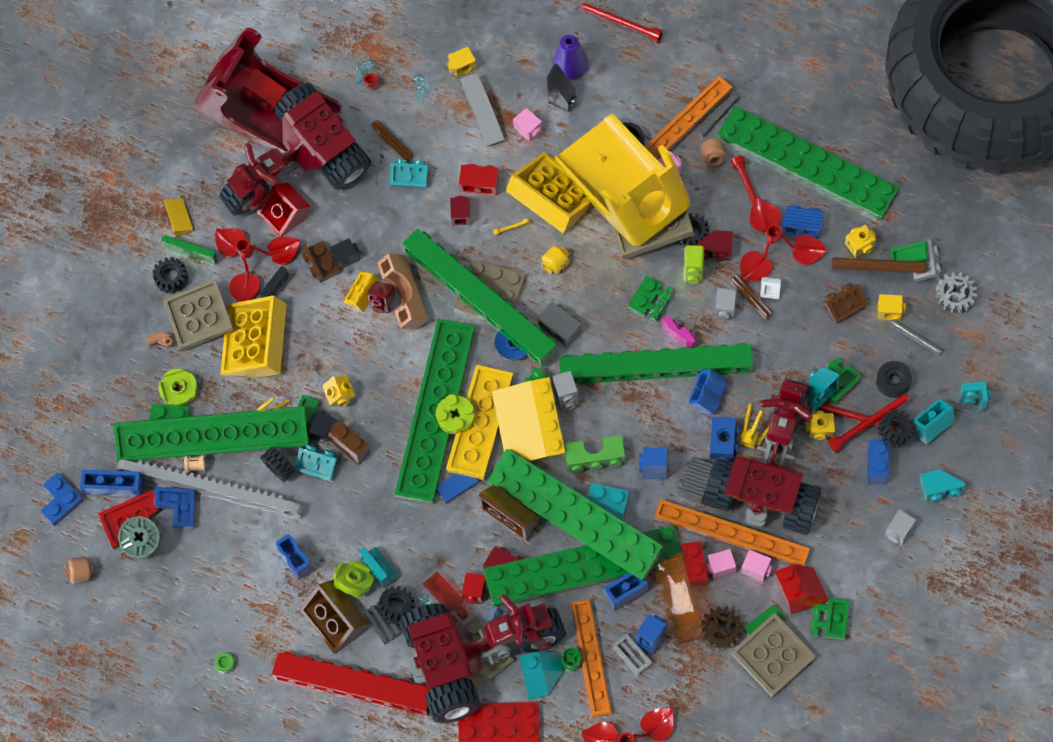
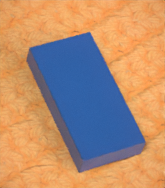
[436,474,479,504]

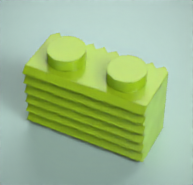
[684,245,704,284]

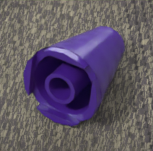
[552,35,589,80]

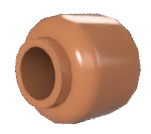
[700,138,727,166]
[64,557,94,584]

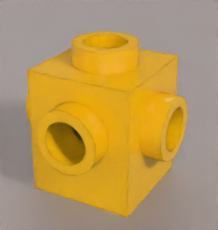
[845,225,876,258]
[322,376,355,407]
[805,411,835,440]

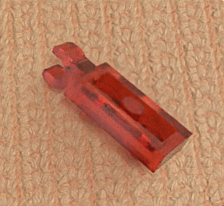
[422,571,468,621]

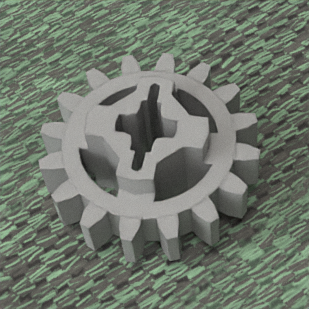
[935,272,977,313]

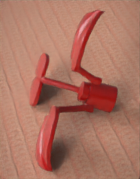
[740,197,826,282]
[215,228,300,303]
[581,708,674,742]

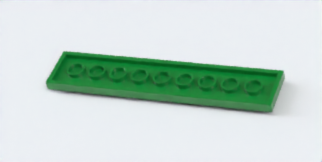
[717,106,899,220]
[394,319,475,504]
[113,406,309,462]
[487,448,665,581]
[483,525,684,608]

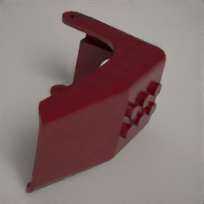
[194,28,342,153]

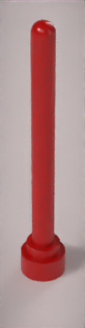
[581,3,663,44]
[730,155,767,236]
[827,394,909,453]
[807,401,897,431]

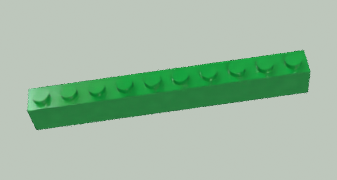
[402,228,557,367]
[559,343,753,385]

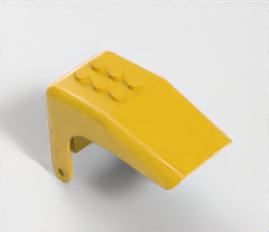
[554,114,690,246]

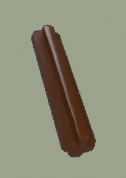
[371,120,413,161]
[730,274,773,320]

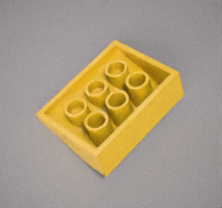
[506,152,593,233]
[220,296,287,377]
[492,377,565,462]

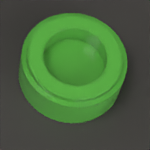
[215,653,235,674]

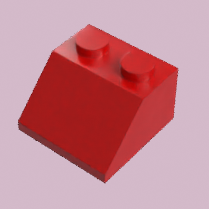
[257,182,311,237]
[775,564,828,615]

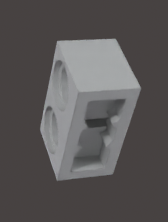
[552,371,578,411]

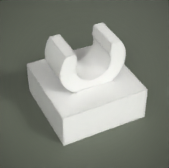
[760,277,781,299]

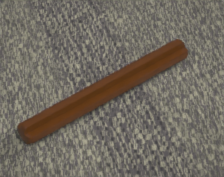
[831,257,926,273]

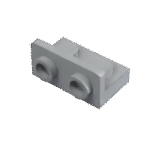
[913,239,943,282]

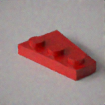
[98,490,160,550]

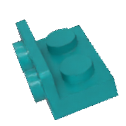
[389,159,429,187]
[958,382,991,412]
[294,444,340,481]
[358,547,398,588]

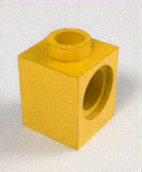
[447,47,477,78]
[877,294,906,321]

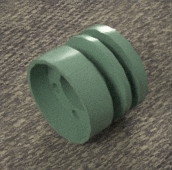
[118,516,160,560]

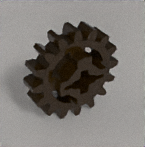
[700,606,744,650]

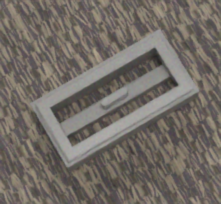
[612,633,653,677]

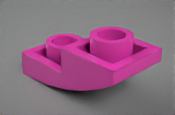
[662,315,697,348]

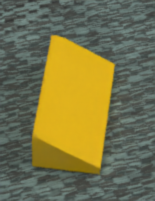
[164,198,193,237]
[343,271,381,312]

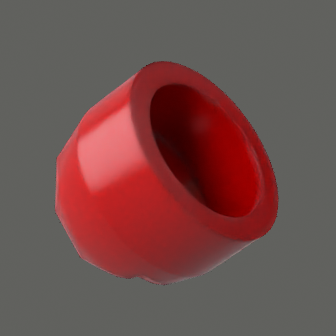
[364,73,379,90]

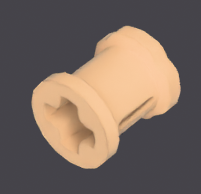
[184,455,206,473]

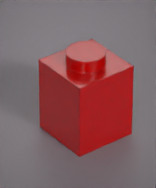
[462,572,486,605]

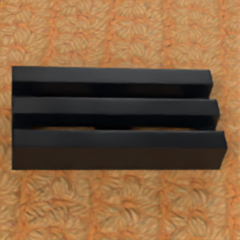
[259,266,289,298]

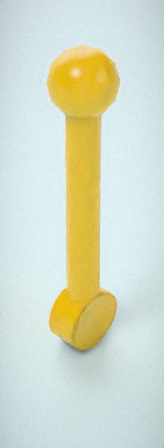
[493,218,531,235]

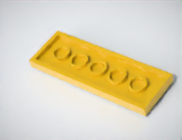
[446,365,514,480]

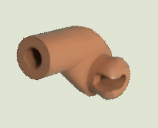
[146,331,174,347]

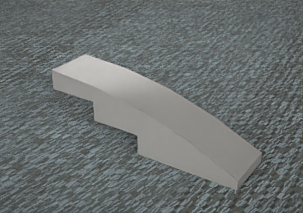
[460,73,504,147]

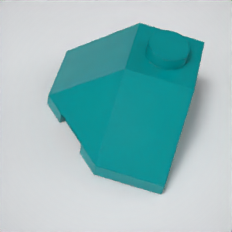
[808,367,840,414]
[519,652,563,700]

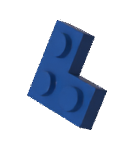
[40,472,83,526]
[154,487,195,529]

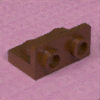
[301,240,340,283]
[821,283,868,323]

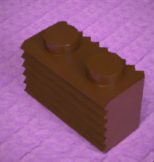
[328,421,370,465]

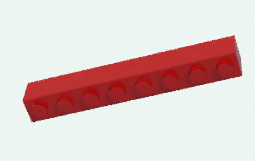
[272,651,431,716]

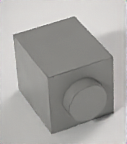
[715,288,736,320]
[885,509,916,544]

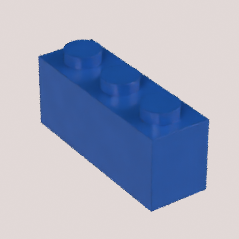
[80,470,144,497]

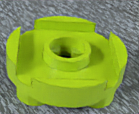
[158,369,198,406]
[436,394,475,434]
[333,561,374,598]

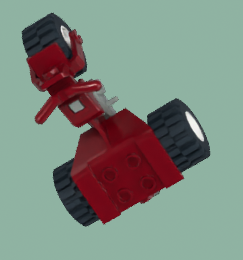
[219,83,372,216]
[703,379,821,535]
[400,594,566,723]

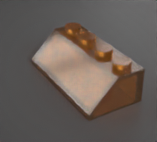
[655,553,703,644]

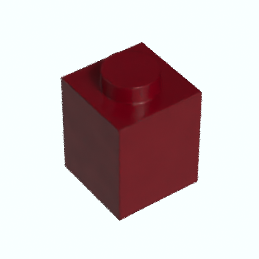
[450,196,471,226]

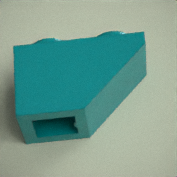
[919,469,965,502]

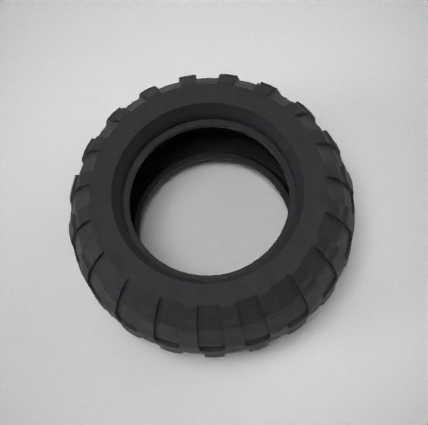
[885,0,1053,174]

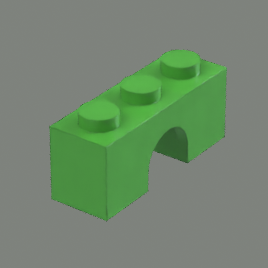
[564,435,625,473]

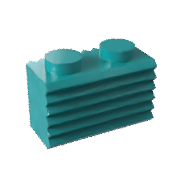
[913,398,955,444]

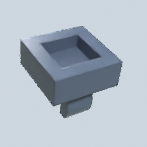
[483,603,509,622]

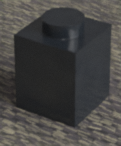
[329,238,360,270]
[307,410,335,443]

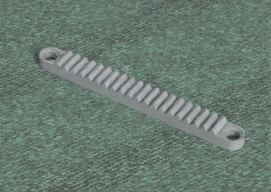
[116,460,303,518]

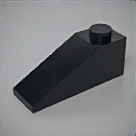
[547,63,578,112]

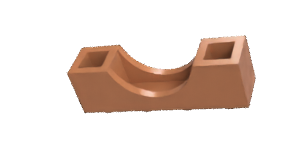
[377,253,428,330]

